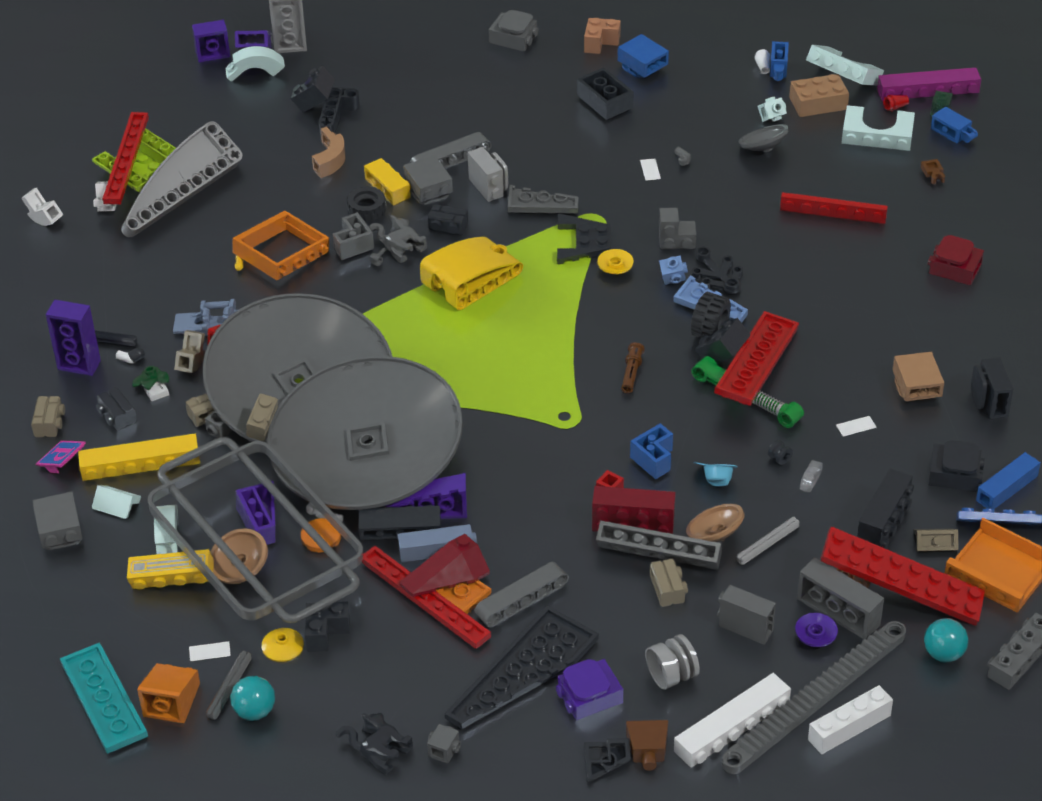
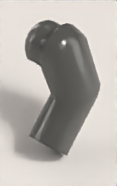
[674,147,691,166]

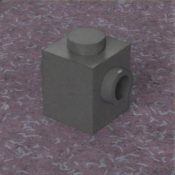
[427,724,461,764]

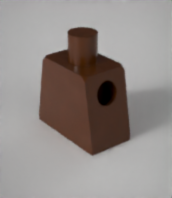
[626,720,668,771]

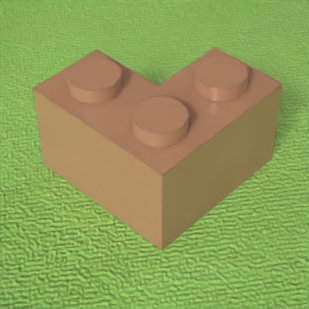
[584,18,621,54]

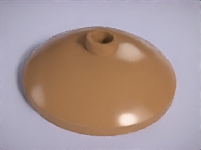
[686,504,745,542]
[210,528,268,584]

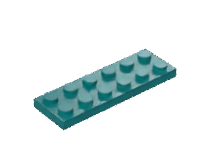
[60,642,148,754]

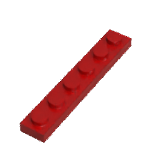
[780,192,888,224]

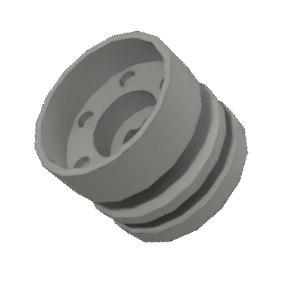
[645,634,700,690]

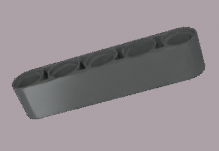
[410,132,491,169]
[474,562,569,627]

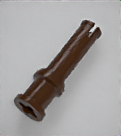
[621,342,645,393]

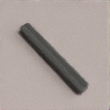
[206,651,252,720]

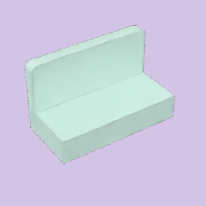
[92,485,141,519]

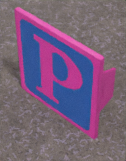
[35,441,86,473]

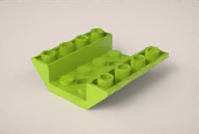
[92,128,176,192]

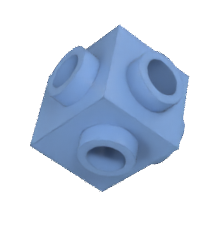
[659,256,688,285]

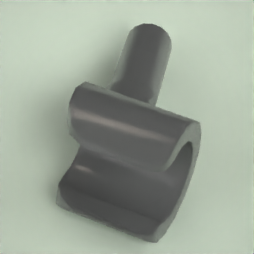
[371,248,386,266]

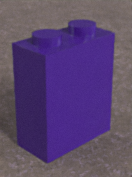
[235,30,272,50]

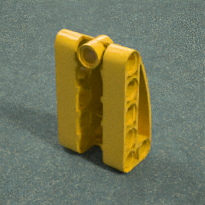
[420,237,523,310]

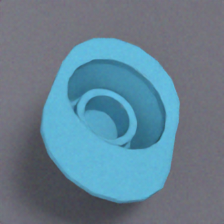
[694,462,738,486]

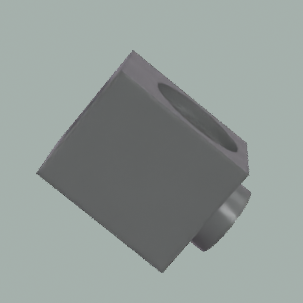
[205,411,233,438]

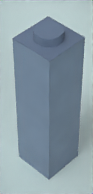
[398,524,477,562]

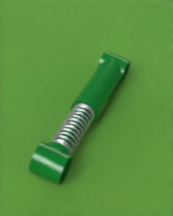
[692,356,804,428]

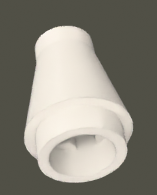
[755,49,771,74]

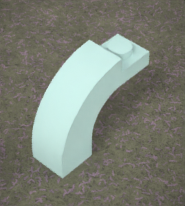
[225,46,285,82]
[154,504,179,554]

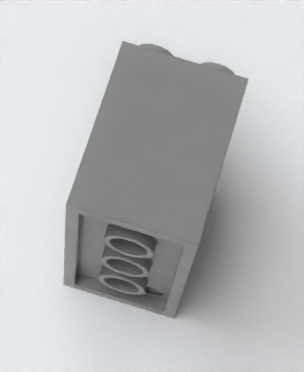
[269,0,307,53]

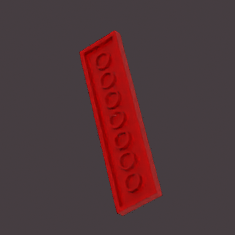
[714,311,799,406]
[820,526,985,626]

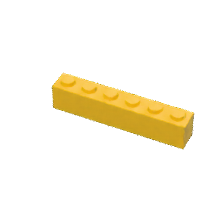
[78,433,200,481]

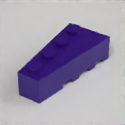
[386,473,467,519]

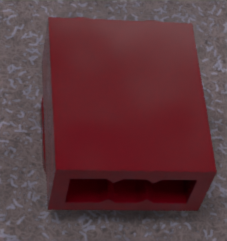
[928,235,984,286]

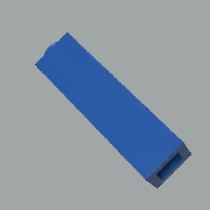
[976,452,1041,509]

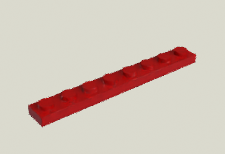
[102,112,149,205]
[362,546,491,649]

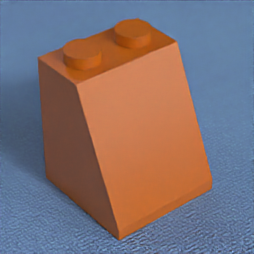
[137,663,200,723]

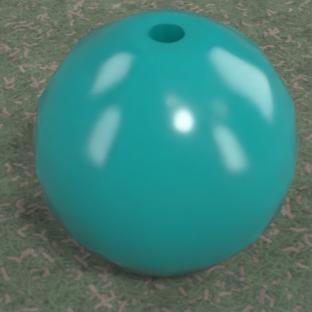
[924,618,969,662]
[230,676,275,721]

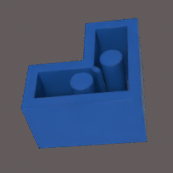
[630,423,673,479]

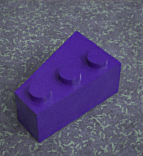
[236,481,275,545]

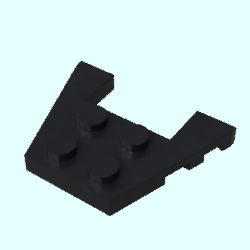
[557,214,611,264]

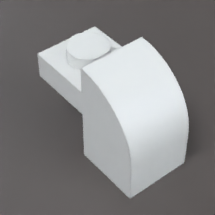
[93,181,116,212]
[21,188,63,226]

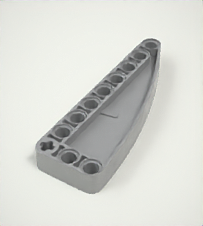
[121,121,243,237]

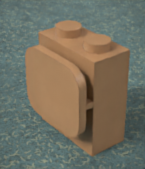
[893,352,944,401]

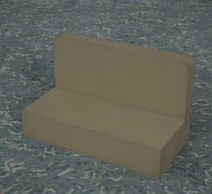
[913,529,958,551]

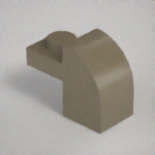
[174,330,205,373]

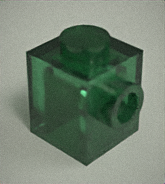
[930,91,953,116]

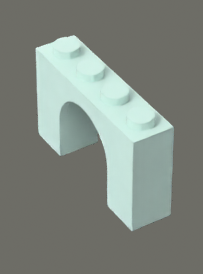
[806,45,884,86]
[842,105,915,151]

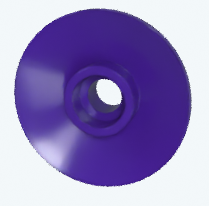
[795,613,838,647]

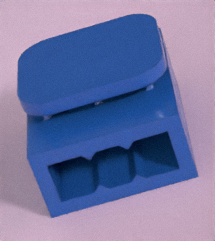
[618,34,669,78]

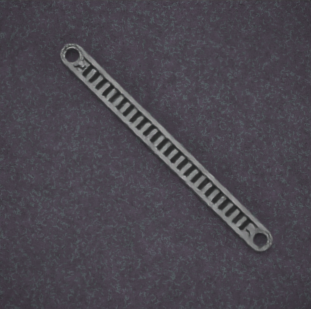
[722,621,906,774]

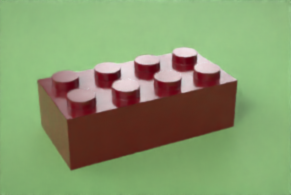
[592,486,676,534]

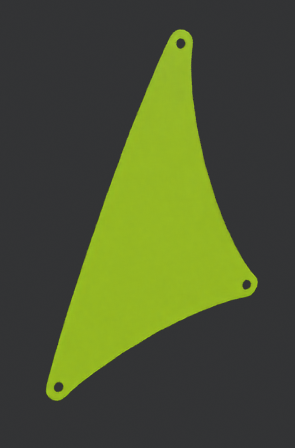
[294,213,607,429]

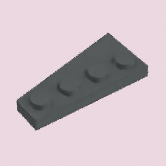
[508,185,578,214]

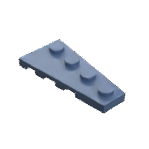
[674,275,748,323]

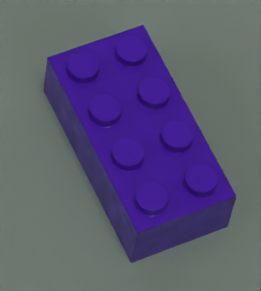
[45,299,101,376]

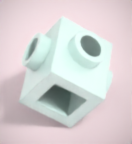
[758,96,787,122]

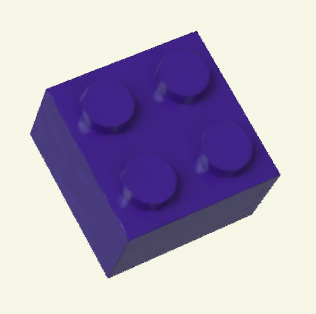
[192,19,231,62]

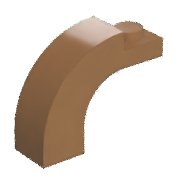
[312,127,345,178]

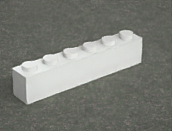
[674,673,791,768]

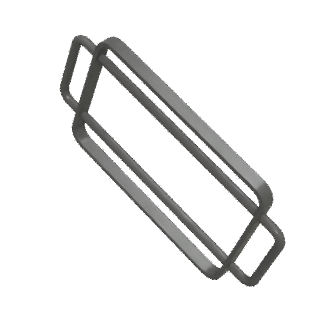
[148,437,363,623]

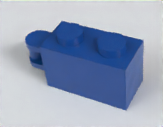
[770,41,789,81]
[931,107,978,143]

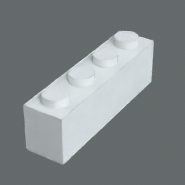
[808,685,893,755]

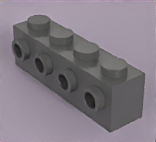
[987,613,1042,690]

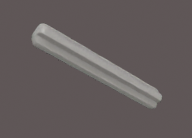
[736,517,800,565]

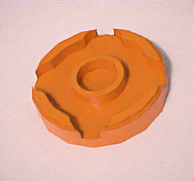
[301,518,341,553]

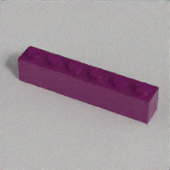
[877,67,981,101]

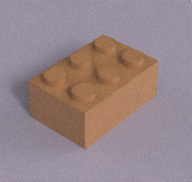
[789,74,849,117]

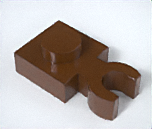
[920,159,945,184]

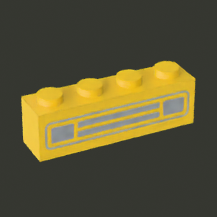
[127,549,214,590]

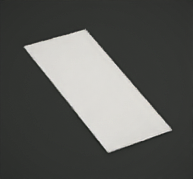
[640,159,661,180]
[836,416,877,436]
[189,641,230,661]

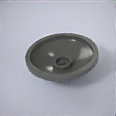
[739,124,789,152]

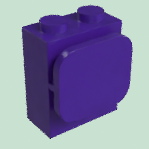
[556,659,623,721]

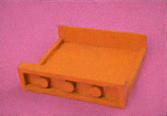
[944,518,1042,613]

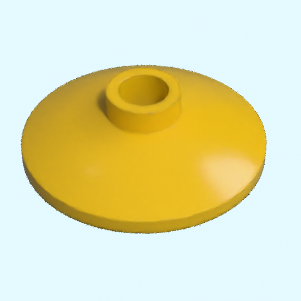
[597,249,634,274]
[262,628,304,662]

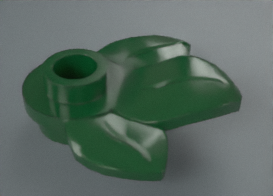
[132,366,169,390]

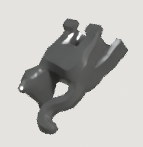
[369,215,427,263]

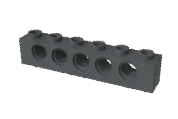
[596,521,722,570]

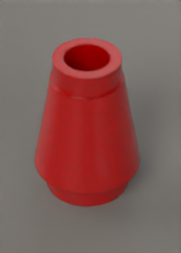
[883,95,909,111]

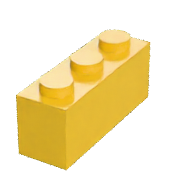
[364,158,411,206]

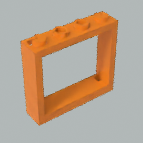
[232,211,329,280]

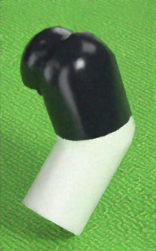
[116,348,145,364]

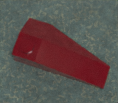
[400,534,490,597]

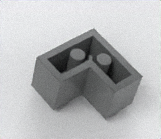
[659,208,696,249]
[333,212,374,260]

